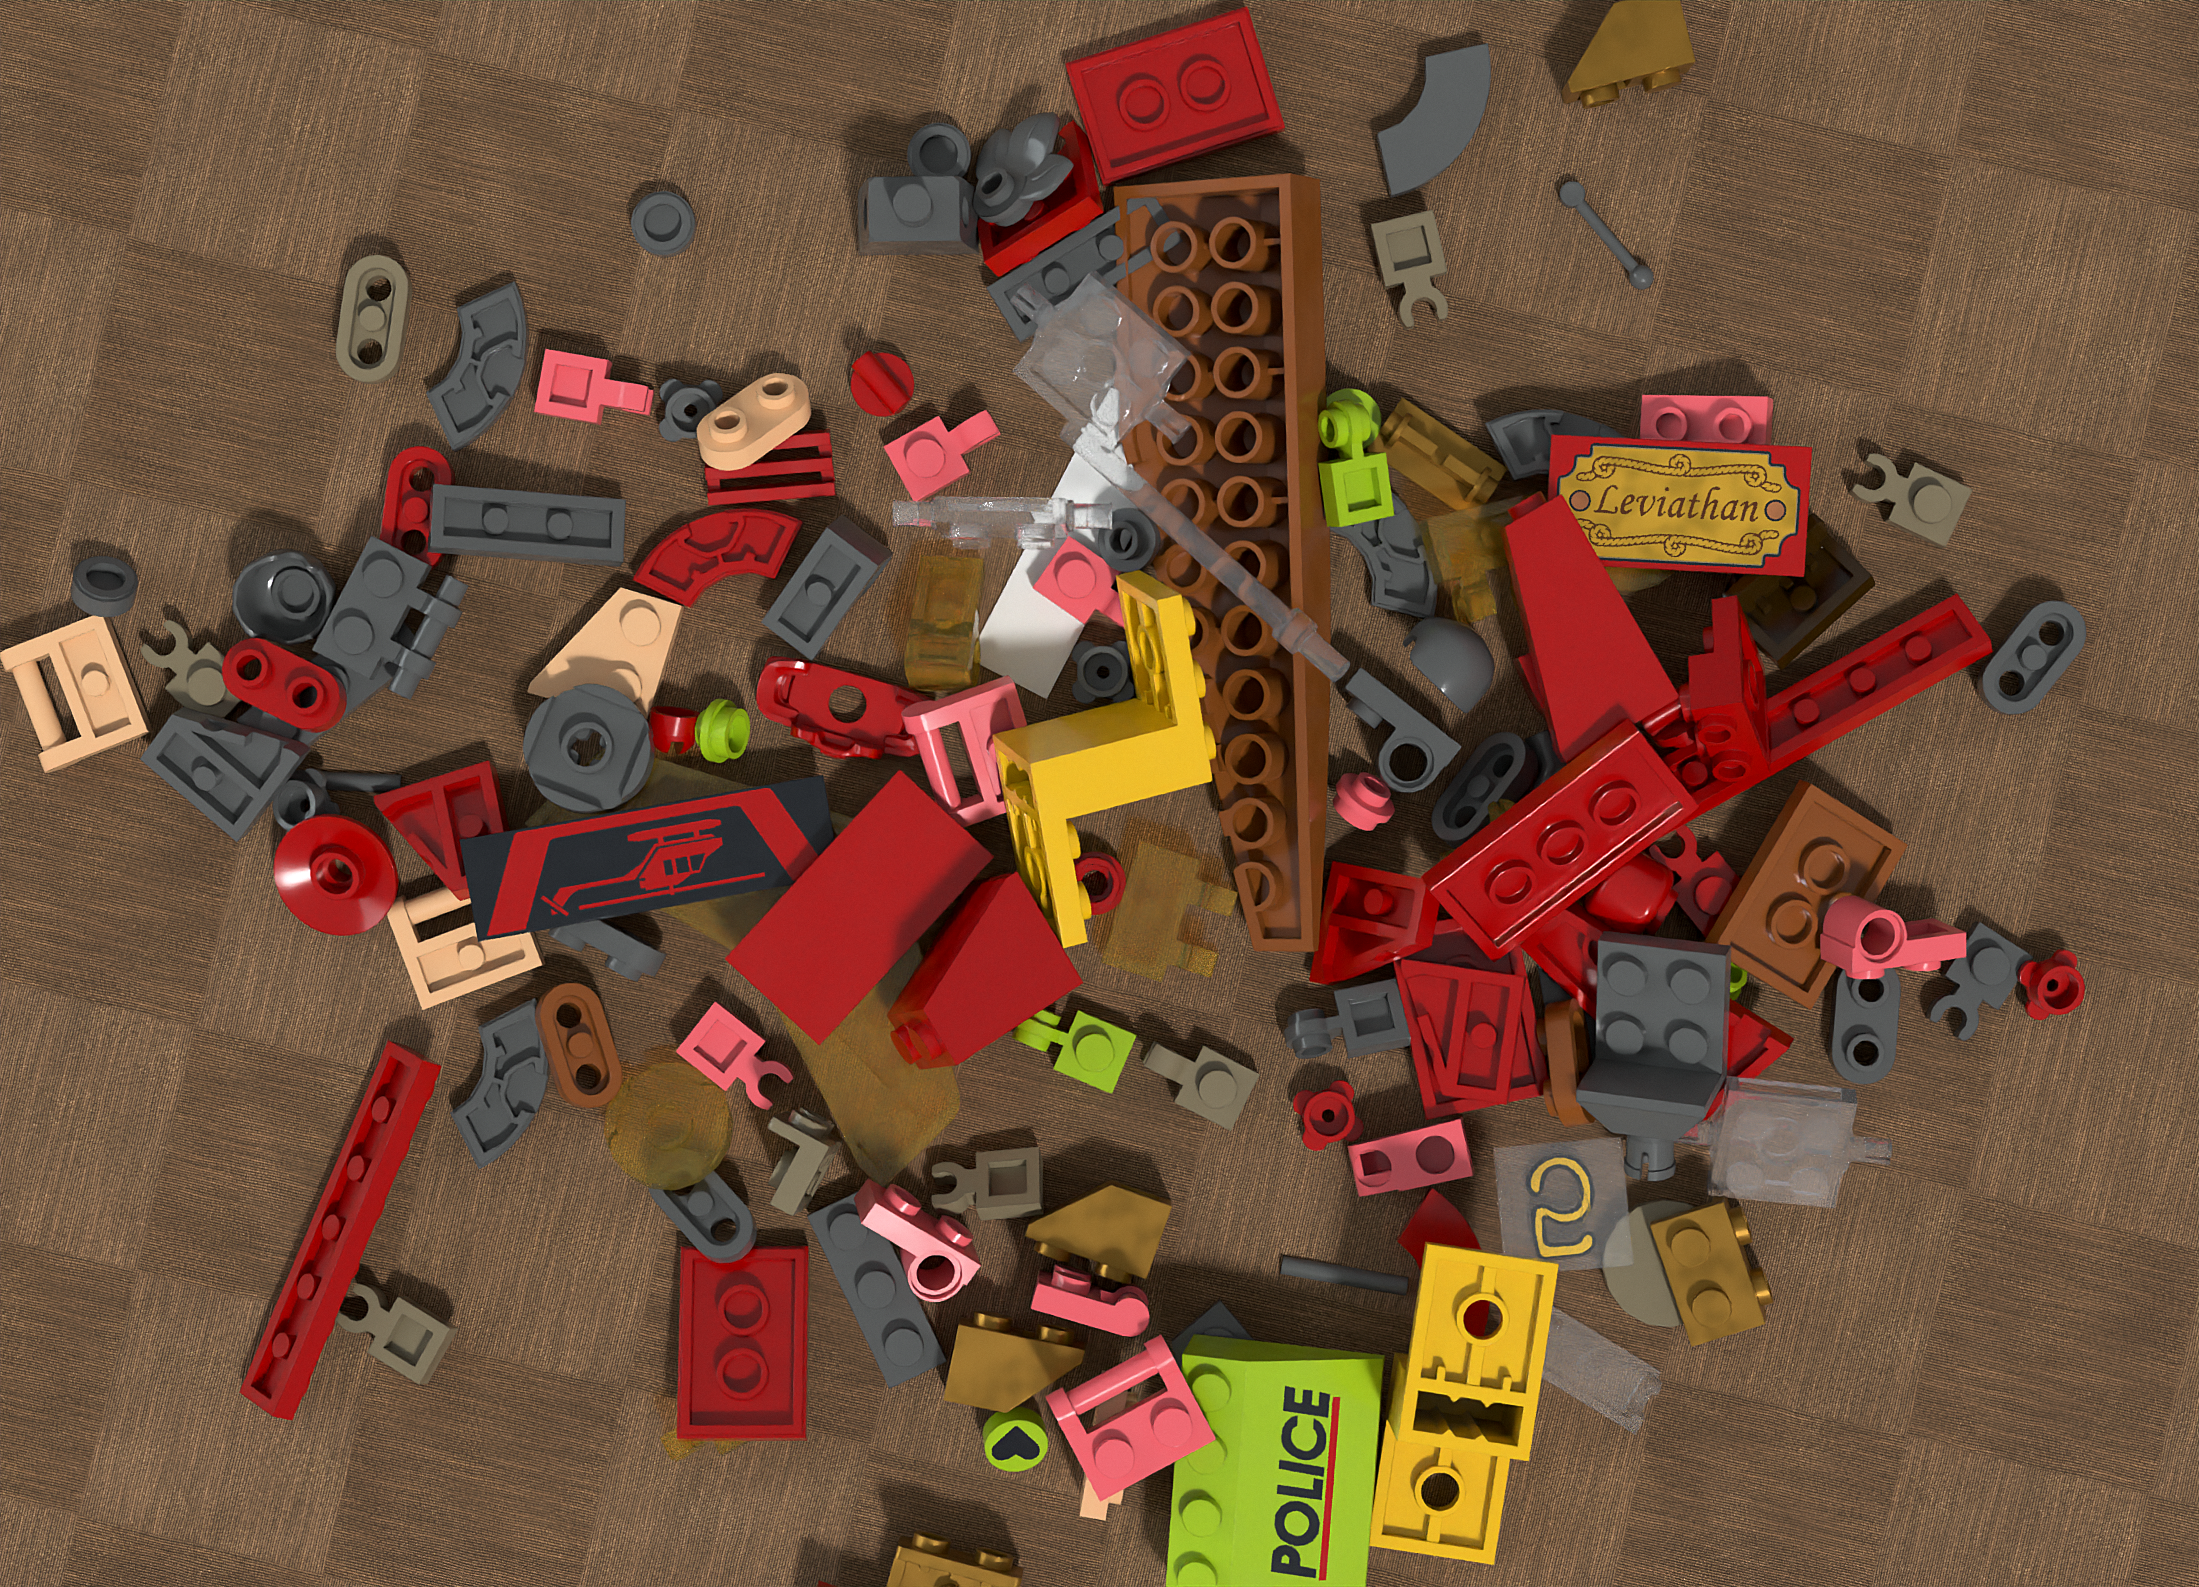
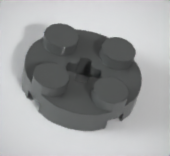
[523,684,655,815]

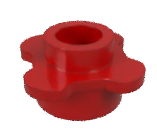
[2018,949,2085,1020]
[1293,1080,1364,1151]

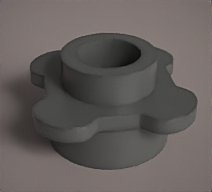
[659,378,723,442]
[1072,641,1135,704]
[273,768,340,832]

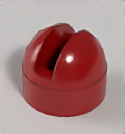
[649,706,700,754]

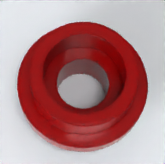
[1073,851,1126,915]

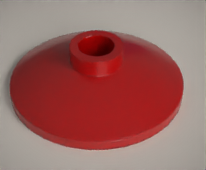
[273,814,398,936]

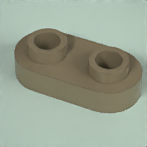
[336,255,413,385]

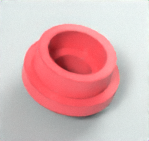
[1333,772,1395,831]

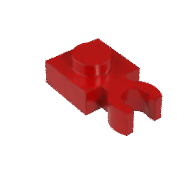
[1645,825,1741,940]

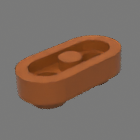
[535,983,623,1109]
[1537,998,1596,1128]

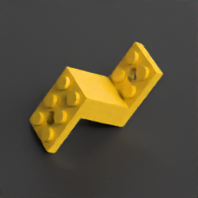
[992,570,1216,948]
[1370,1241,1559,1565]

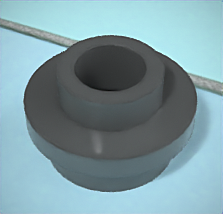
[1098,508,1161,572]

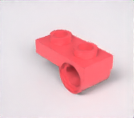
[1640,395,1773,445]
[1820,895,1966,979]
[854,1178,981,1302]

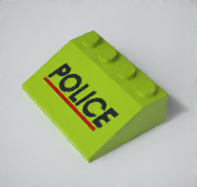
[1166,1334,1385,1587]

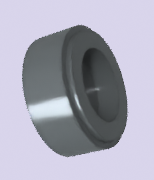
[907,123,972,179]
[631,191,697,258]
[70,556,138,617]

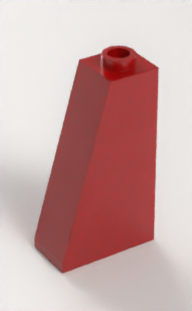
[1500,491,1679,763]

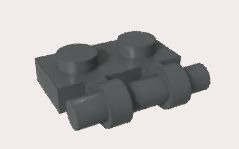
[312,536,469,700]

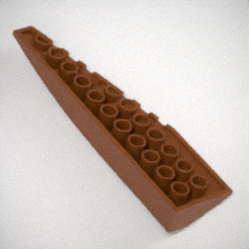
[1114,173,1331,952]

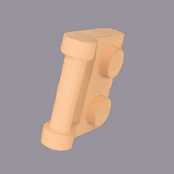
[0,615,153,773]
[387,886,545,1010]

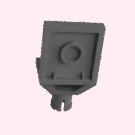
[1576,931,1731,1181]

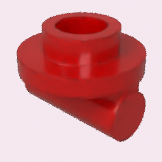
[851,350,915,417]
[1640,681,1695,748]

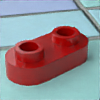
[380,446,456,571]
[222,638,347,733]

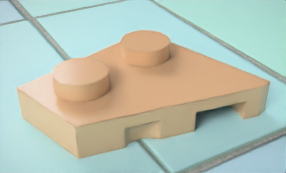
[527,587,684,721]

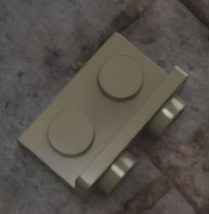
[767,1106,843,1216]

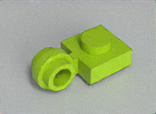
[1318,399,1395,527]
[1012,1009,1137,1094]

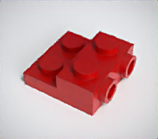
[1679,595,1770,782]

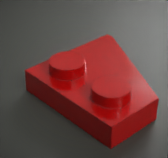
[977,120,1104,277]
[373,760,510,901]
[1309,861,1440,985]
[1400,959,1527,1105]

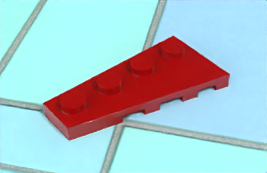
[1520,902,1794,1124]

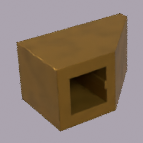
[1561,0,1696,109]
[1025,1180,1172,1284]
[943,1310,1085,1413]

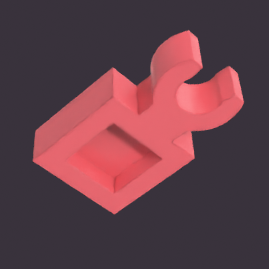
[676,1000,795,1110]

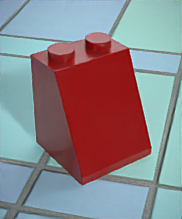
[887,871,1084,1070]

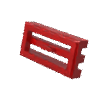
[705,429,836,506]

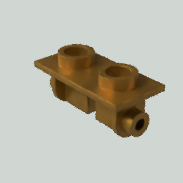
[1367,397,1507,522]

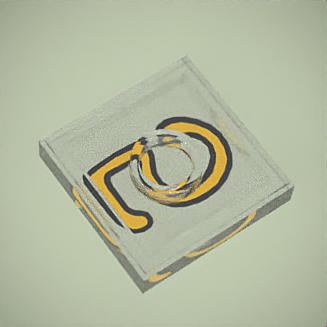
[1493,1137,1634,1271]

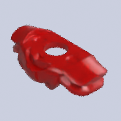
[756,656,935,760]

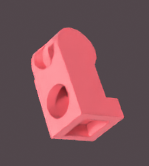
[1347,1116,1474,1197]

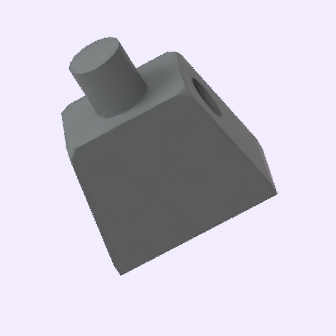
[858,176,979,256]

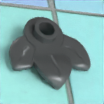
[972,112,1074,226]

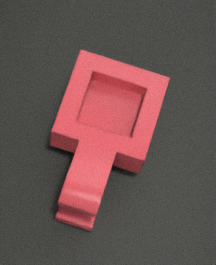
[534,349,654,425]
[884,410,1001,504]
[1032,536,1125,630]

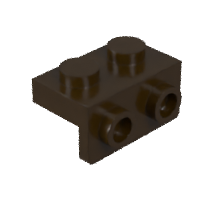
[1720,513,1876,670]

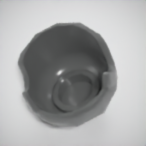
[232,549,337,646]
[1402,617,1494,714]

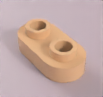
[697,373,811,471]

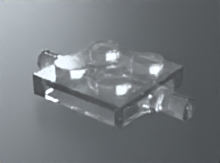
[1010,271,1192,454]
[893,496,1113,550]
[1674,1076,1892,1209]

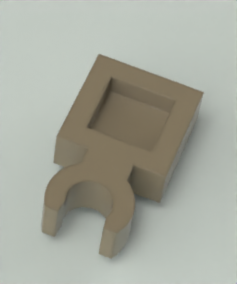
[1369,210,1448,330]
[1848,453,1973,549]
[140,620,252,720]
[932,1147,1044,1221]
[336,1284,459,1385]

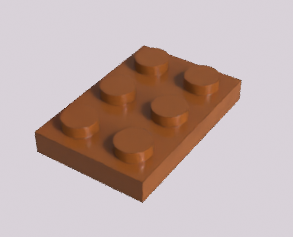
[1704,780,1908,1010]

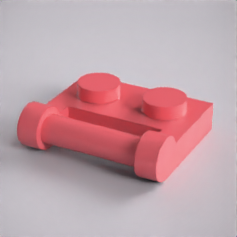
[901,675,1027,828]
[1031,1264,1150,1337]
[1045,1335,1216,1502]

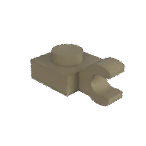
[1142,1040,1260,1131]

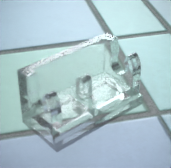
[1542,1306,1662,1434]

